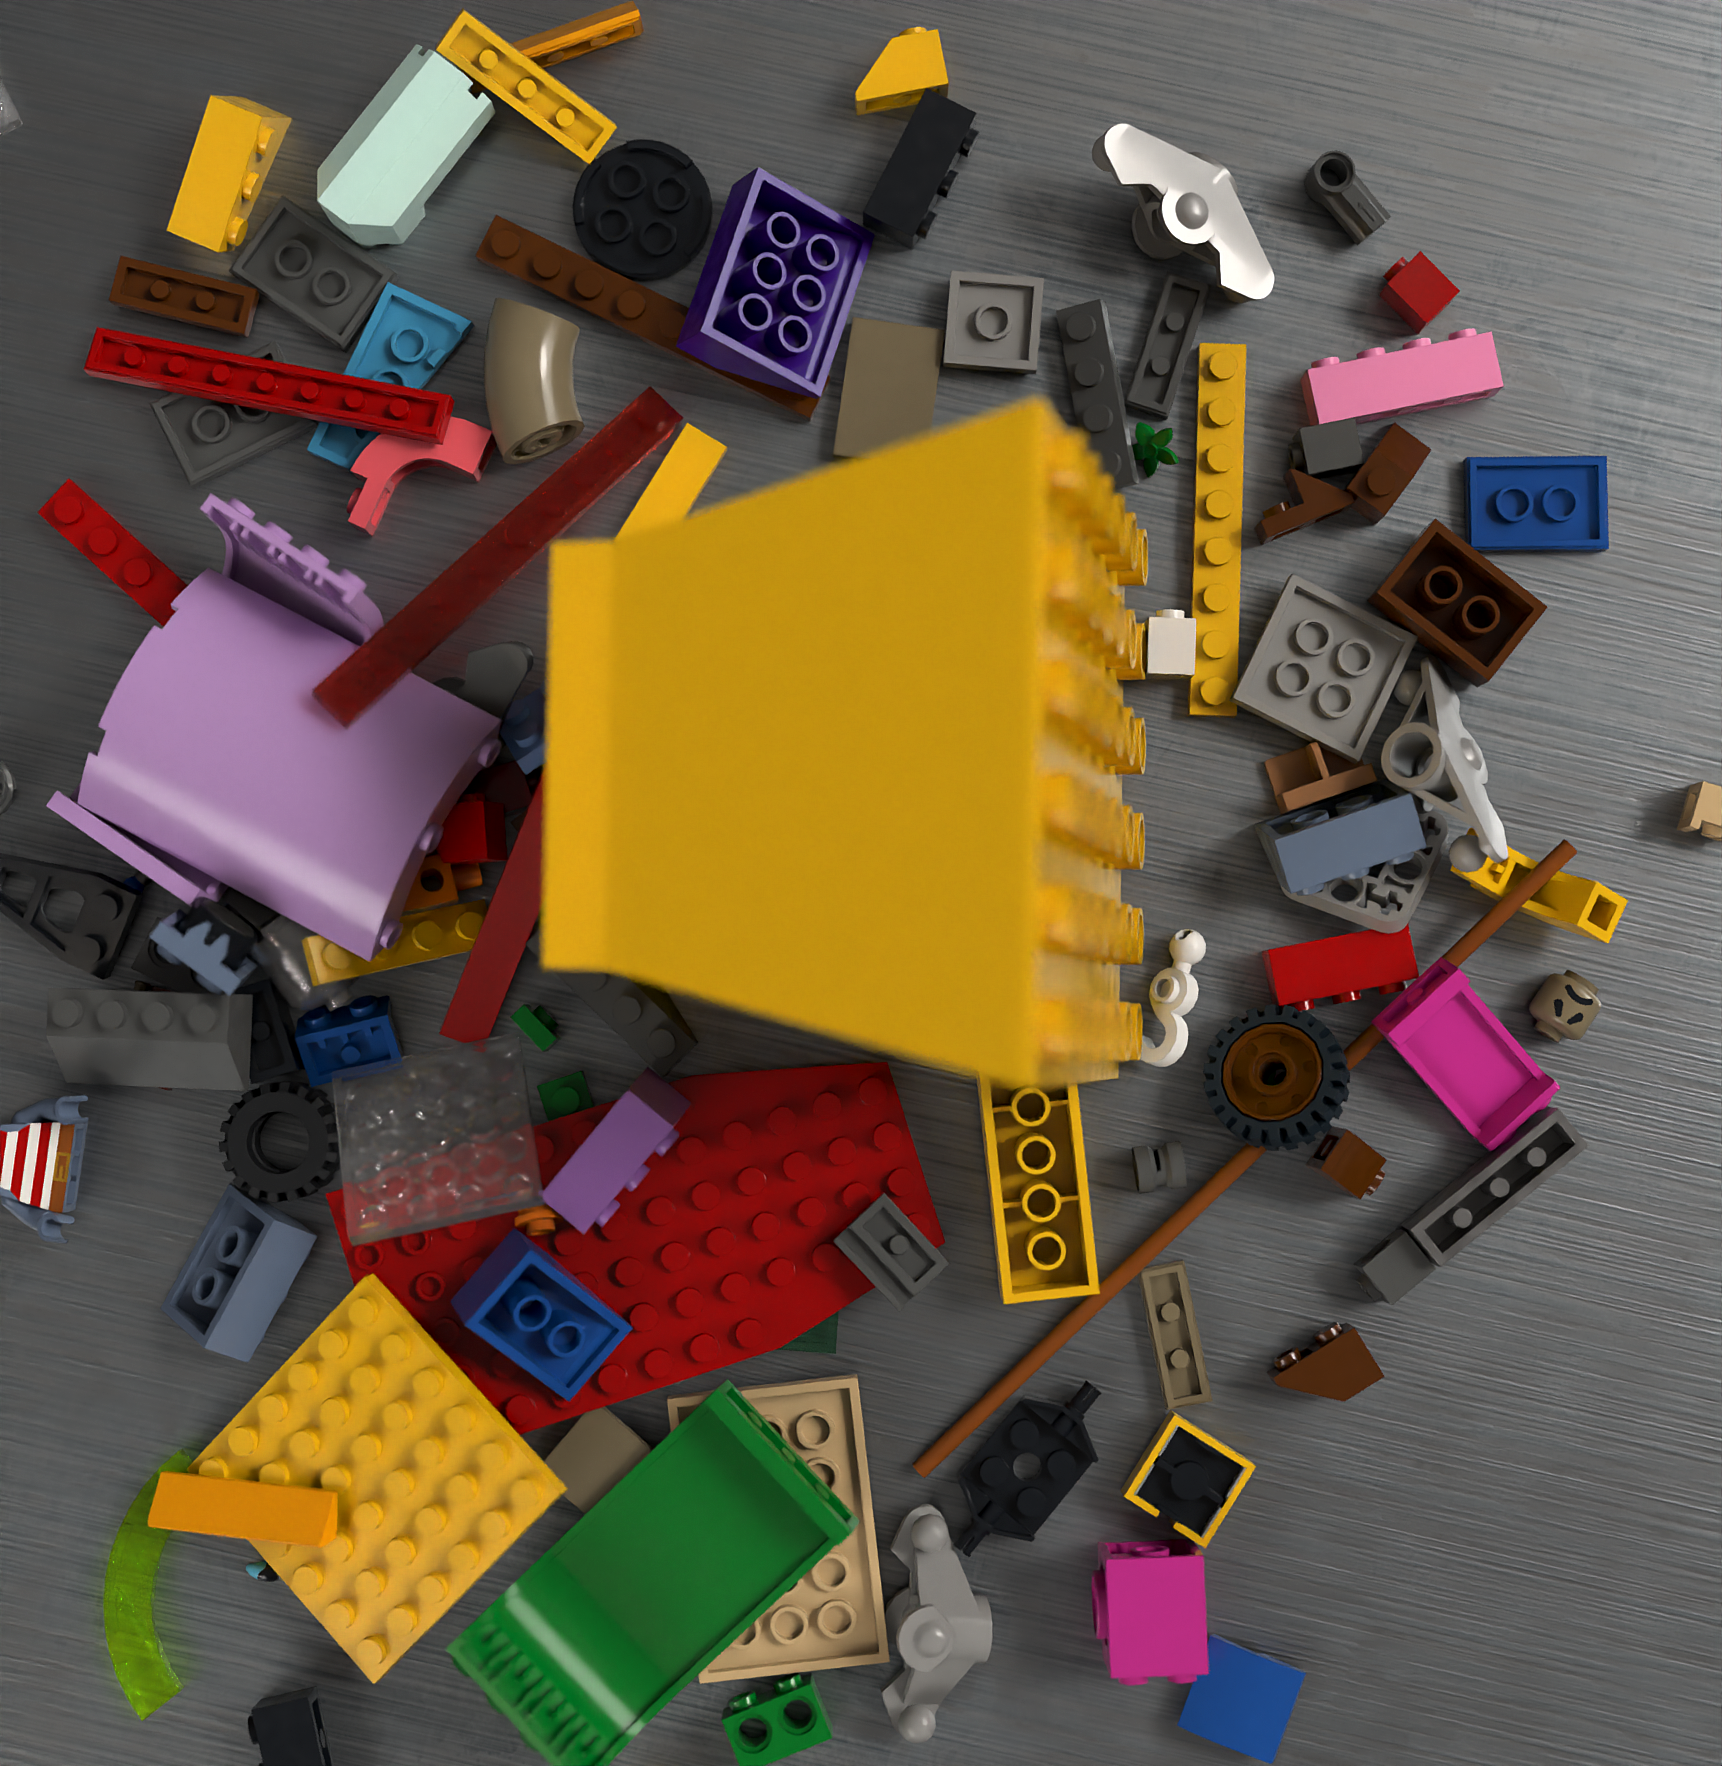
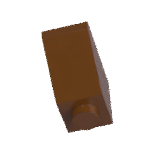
[1344,422,1432,525]
[1306,1126,1387,1199]

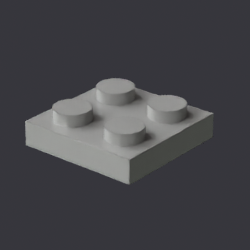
[943,270,1044,374]

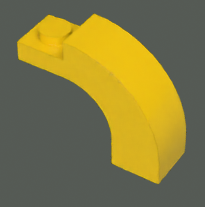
[1450,828,1628,943]

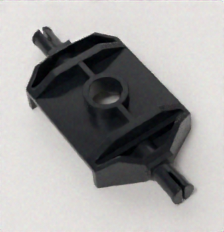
[953,1380,1102,1557]

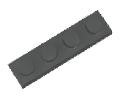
[1056,299,1139,490]

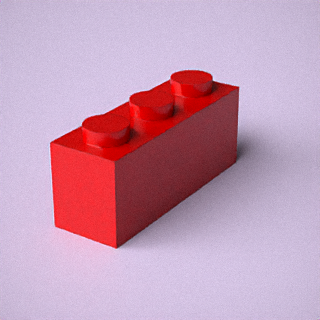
[1261,924,1419,1012]

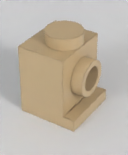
[1677,781,1722,841]

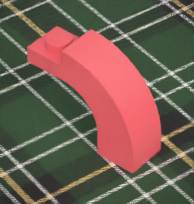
[347,416,497,537]

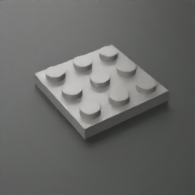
[1229,573,1418,764]

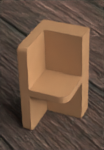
[1264,742,1377,814]

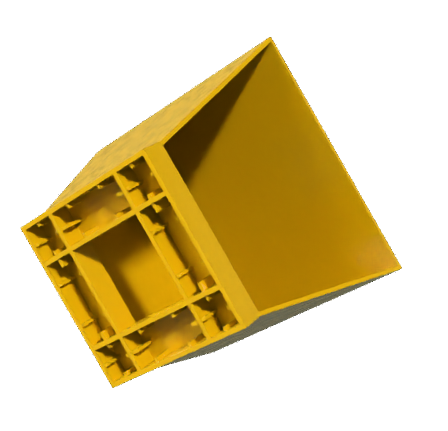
[542,399,1148,1088]

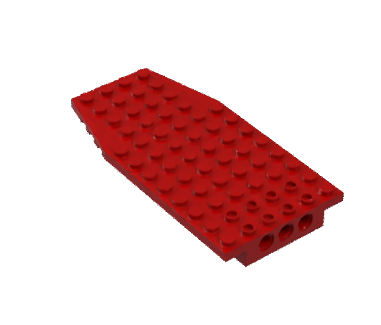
[326,1062,946,1435]

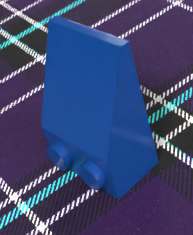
[450,1228,632,1401]

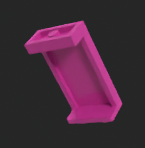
[1371,957,1560,1151]

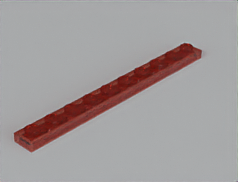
[312,386,684,730]

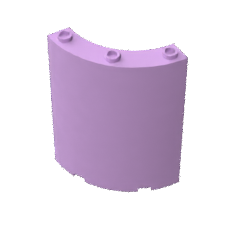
[77,568,501,962]

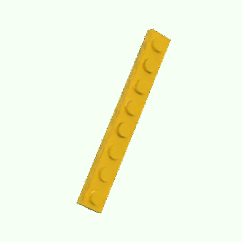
[1188,343,1246,718]

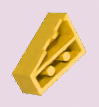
[166,95,292,252]

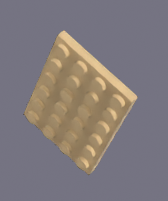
[667,1374,890,1684]

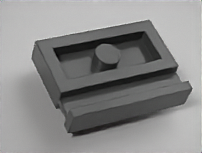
[833,1192,950,1311]

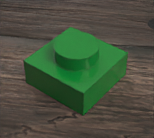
[510,1004,561,1052]
[537,1071,595,1122]

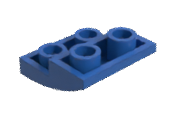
[1177,1634,1307,1764]

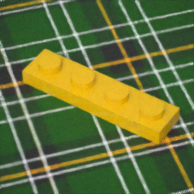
[435,8,617,165]
[302,899,487,987]

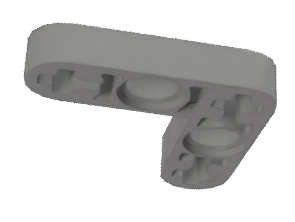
[1281,811,1449,934]

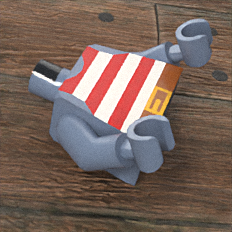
[0,1095,89,1244]

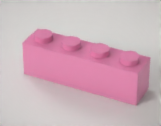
[1300,328,1504,426]

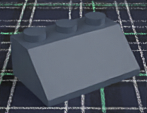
[1254,779,1427,896]
[160,1184,318,1363]

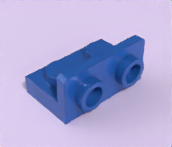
[295,995,404,1087]

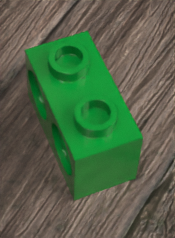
[721,1672,833,1766]

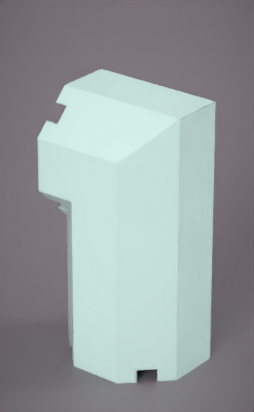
[317,44,496,249]

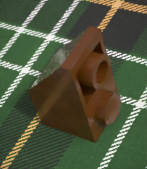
[1267,1322,1385,1402]

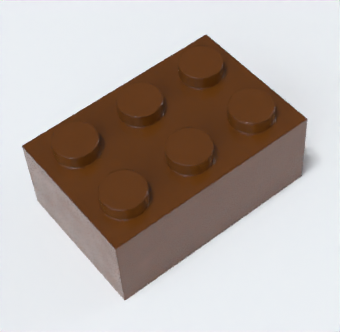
[1367,518,1547,687]

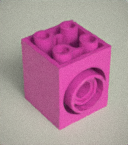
[1091,1539,1209,1685]

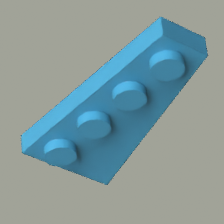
[307,282,474,473]

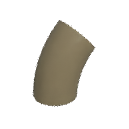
[484,298,585,465]

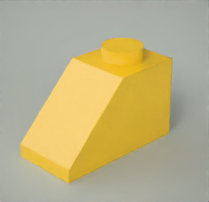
[855,27,949,116]

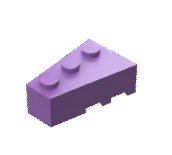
[539,1067,691,1234]

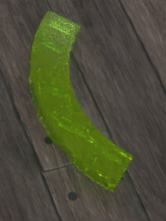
[103,1448,193,1721]

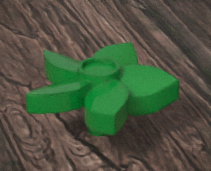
[1132,422,1179,479]

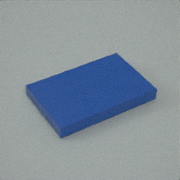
[1463,456,1609,552]

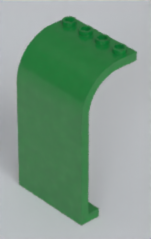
[445,1379,860,1766]

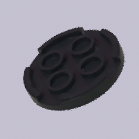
[573,139,713,281]

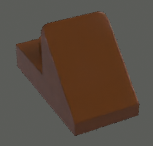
[1254,468,1355,546]

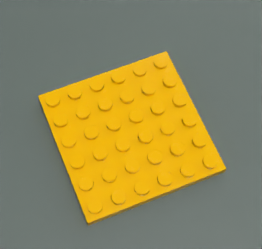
[186,1274,568,1684]

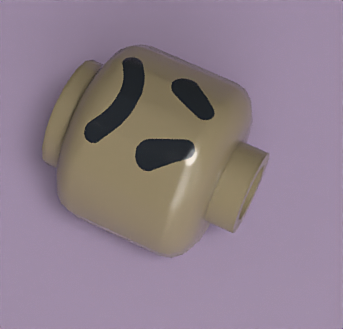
[1529,970,1601,1043]

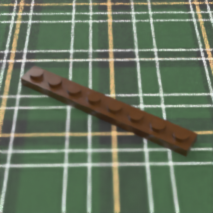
[475,215,831,422]

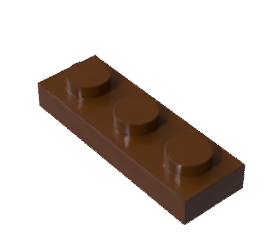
[109,255,260,338]

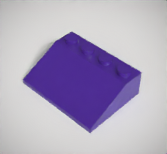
[676,167,875,399]

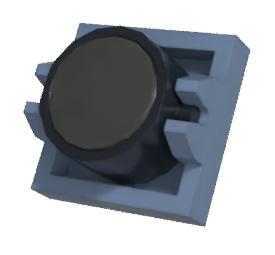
[149,897,259,996]

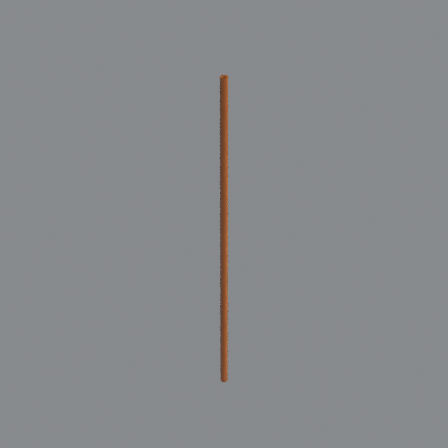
[912,839,1578,1478]

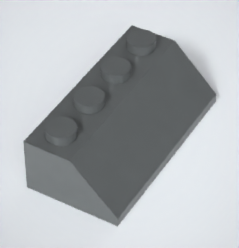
[46,988,253,1091]

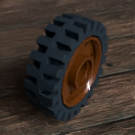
[1203,1004,1350,1151]

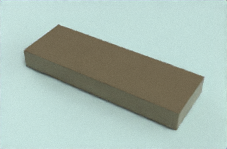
[1137,1259,1213,1410]

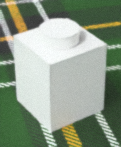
[1144,609,1196,681]

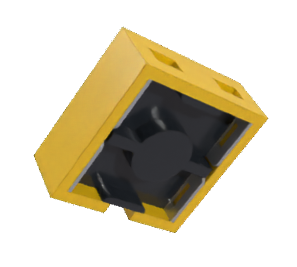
[1120,1410,1256,1548]

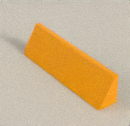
[460,1,644,94]
[148,1471,338,1548]

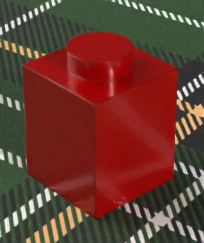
[1379,251,1460,334]

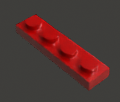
[37,478,188,627]

